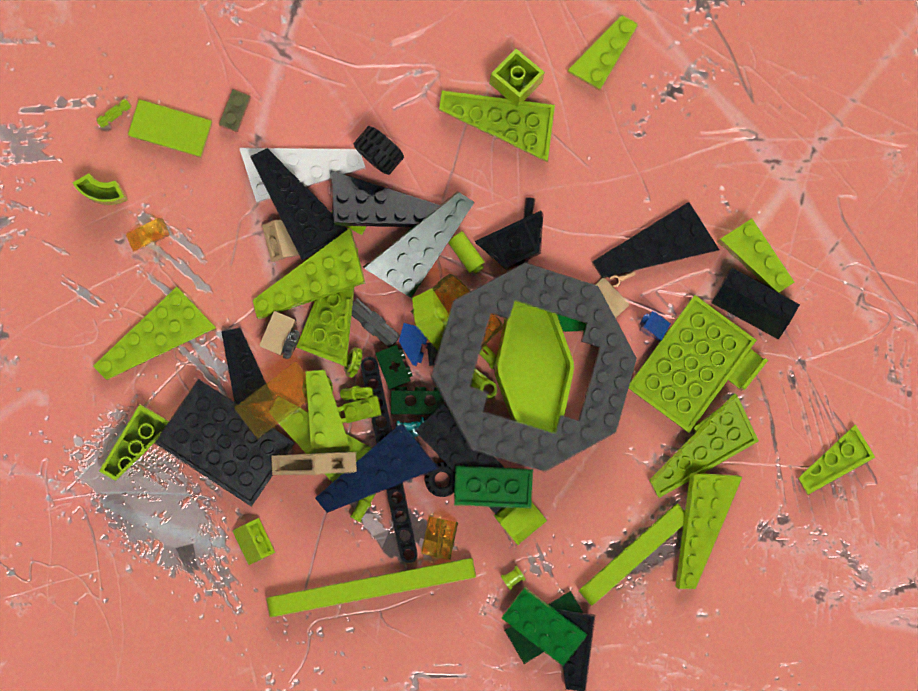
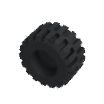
[353,126,404,175]

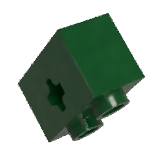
[375,345,413,390]

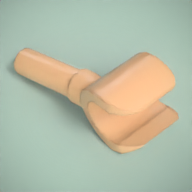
[610,271,636,287]

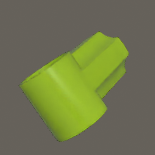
[470,368,498,399]

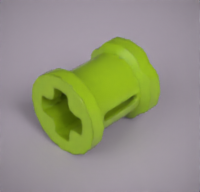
[501,565,526,590]

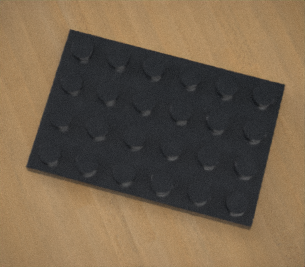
[154,378,295,507]

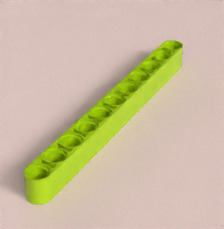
[266,558,476,617]

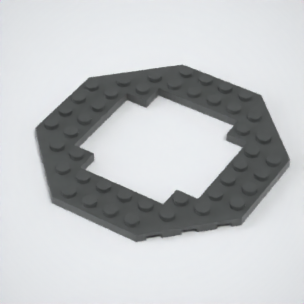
[431,263,637,472]

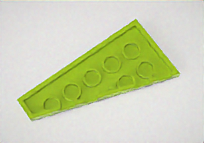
[439,91,555,162]
[253,228,366,319]

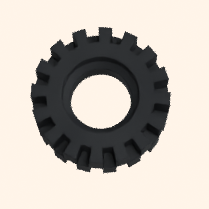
[425,462,455,497]

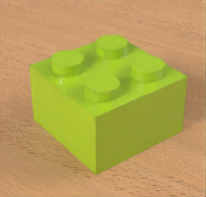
[489,49,545,107]

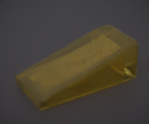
[126,218,170,252]

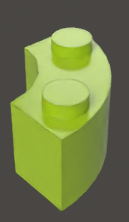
[73,173,128,205]

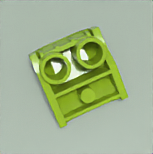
[493,502,547,545]

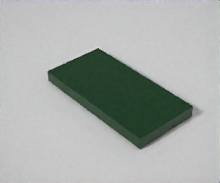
[504,591,583,664]

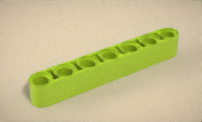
[578,503,685,606]

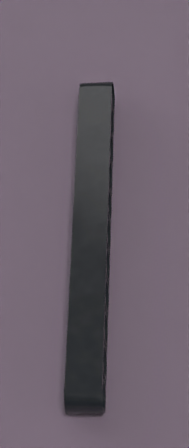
[361,357,418,563]

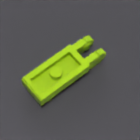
[337,396,381,423]

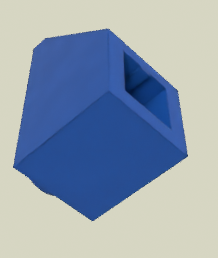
[639,311,671,342]
[399,323,428,367]

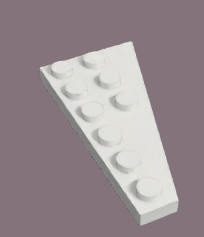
[239,148,365,203]

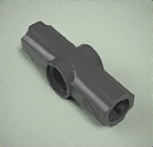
[352,298,400,348]

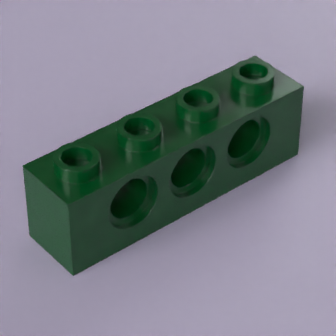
[391,387,451,415]

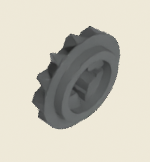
[282,329,300,359]

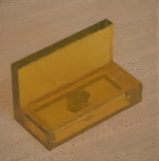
[421,516,458,560]

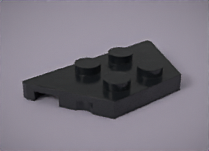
[475,211,544,269]

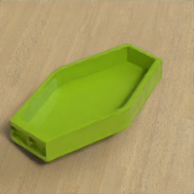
[494,301,574,434]

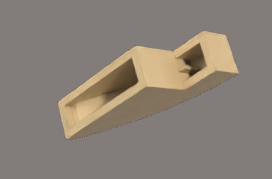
[272,452,356,475]

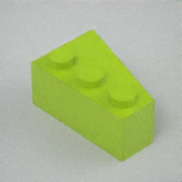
[412,288,449,351]

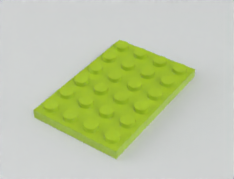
[628,295,757,433]

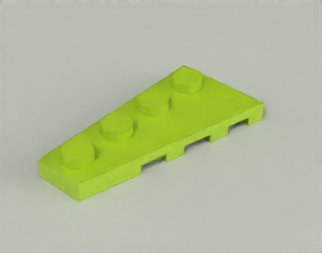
[567,15,638,90]
[798,424,875,495]

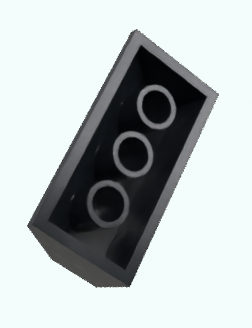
[711,268,800,340]

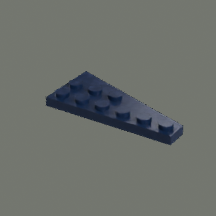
[315,423,439,513]

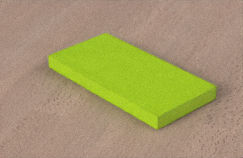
[128,99,212,158]

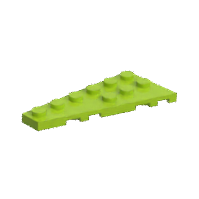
[296,248,358,367]
[93,287,217,380]
[649,393,759,498]
[269,396,372,483]
[675,473,742,589]

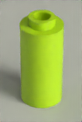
[448,231,485,274]

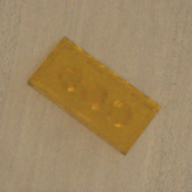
[234,361,308,439]

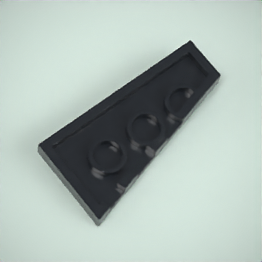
[221,328,274,406]
[556,609,596,691]

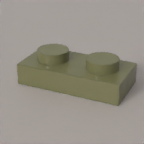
[219,90,251,132]

